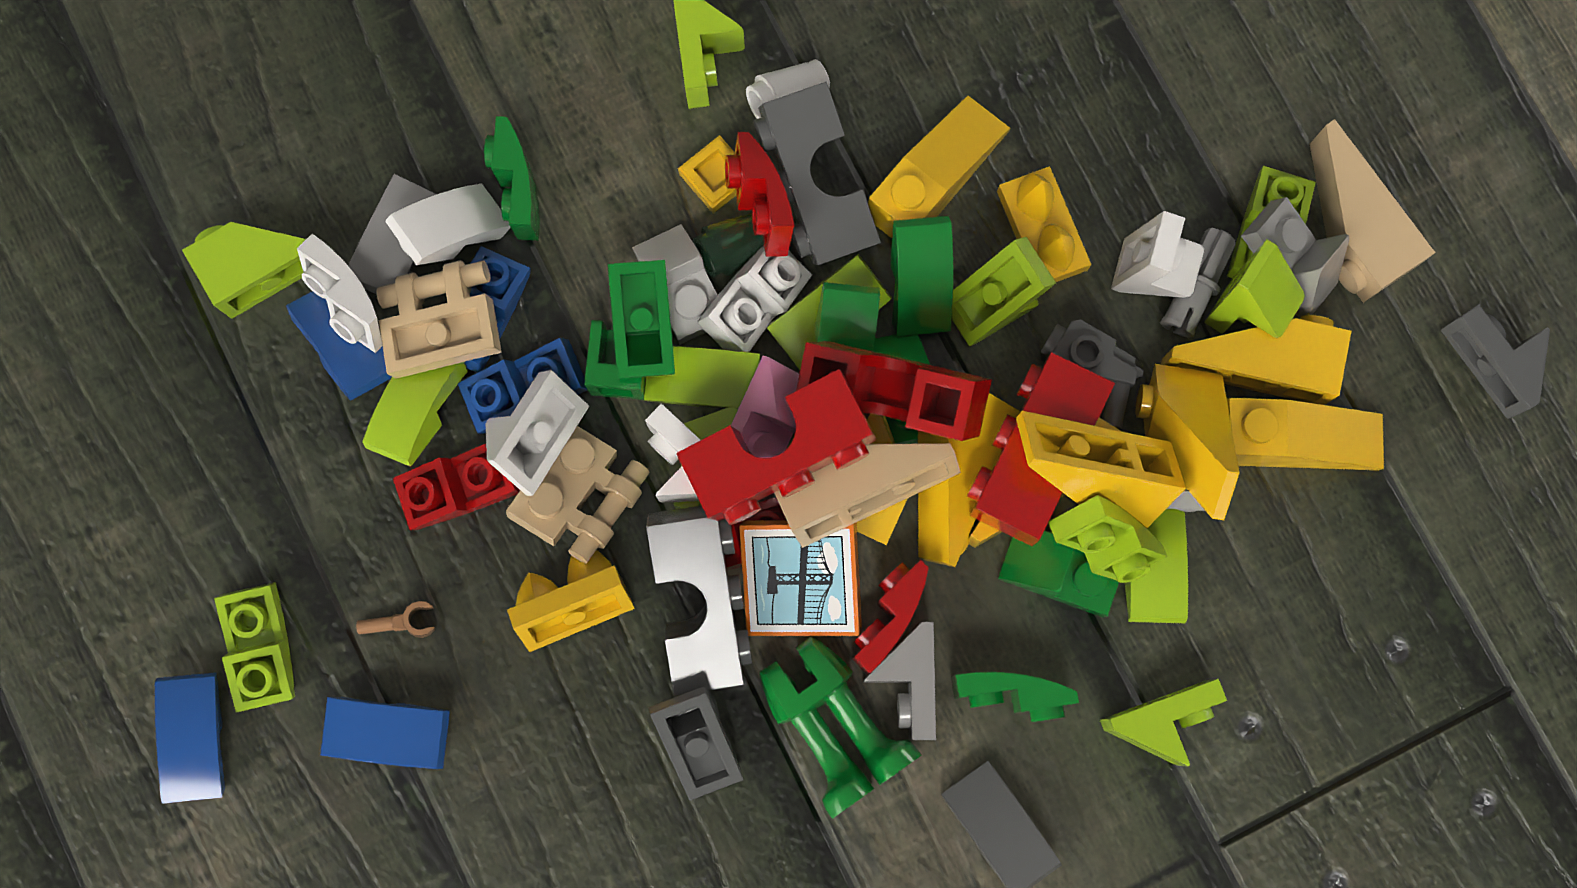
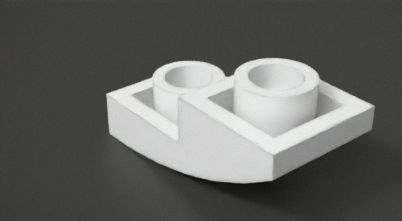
[385,183,511,265]
[297,234,382,353]
[697,245,812,352]

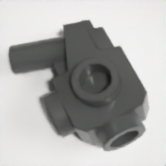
[1041,319,1144,431]

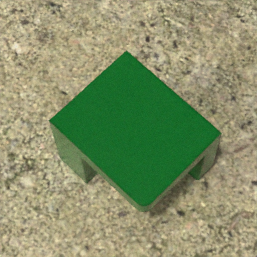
[584,320,646,400]

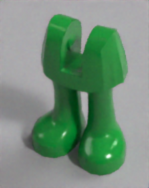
[759,636,922,819]

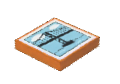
[740,520,862,636]

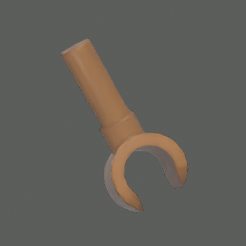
[356,601,436,638]

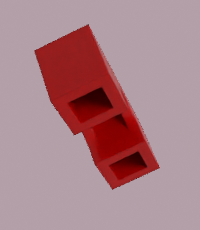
[796,341,992,441]
[967,352,1115,546]
[676,369,877,525]

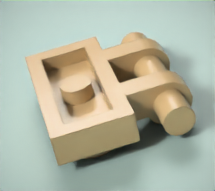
[376,260,502,379]
[506,426,650,564]

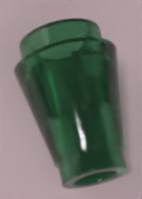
[692,212,764,277]

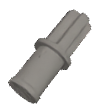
[1160,228,1236,338]

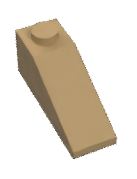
[1310,119,1436,303]
[774,443,961,548]

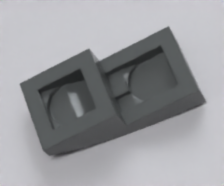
[941,761,1062,888]

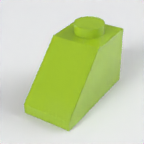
[182,222,306,319]

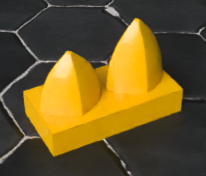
[997,166,1091,282]
[507,550,635,652]

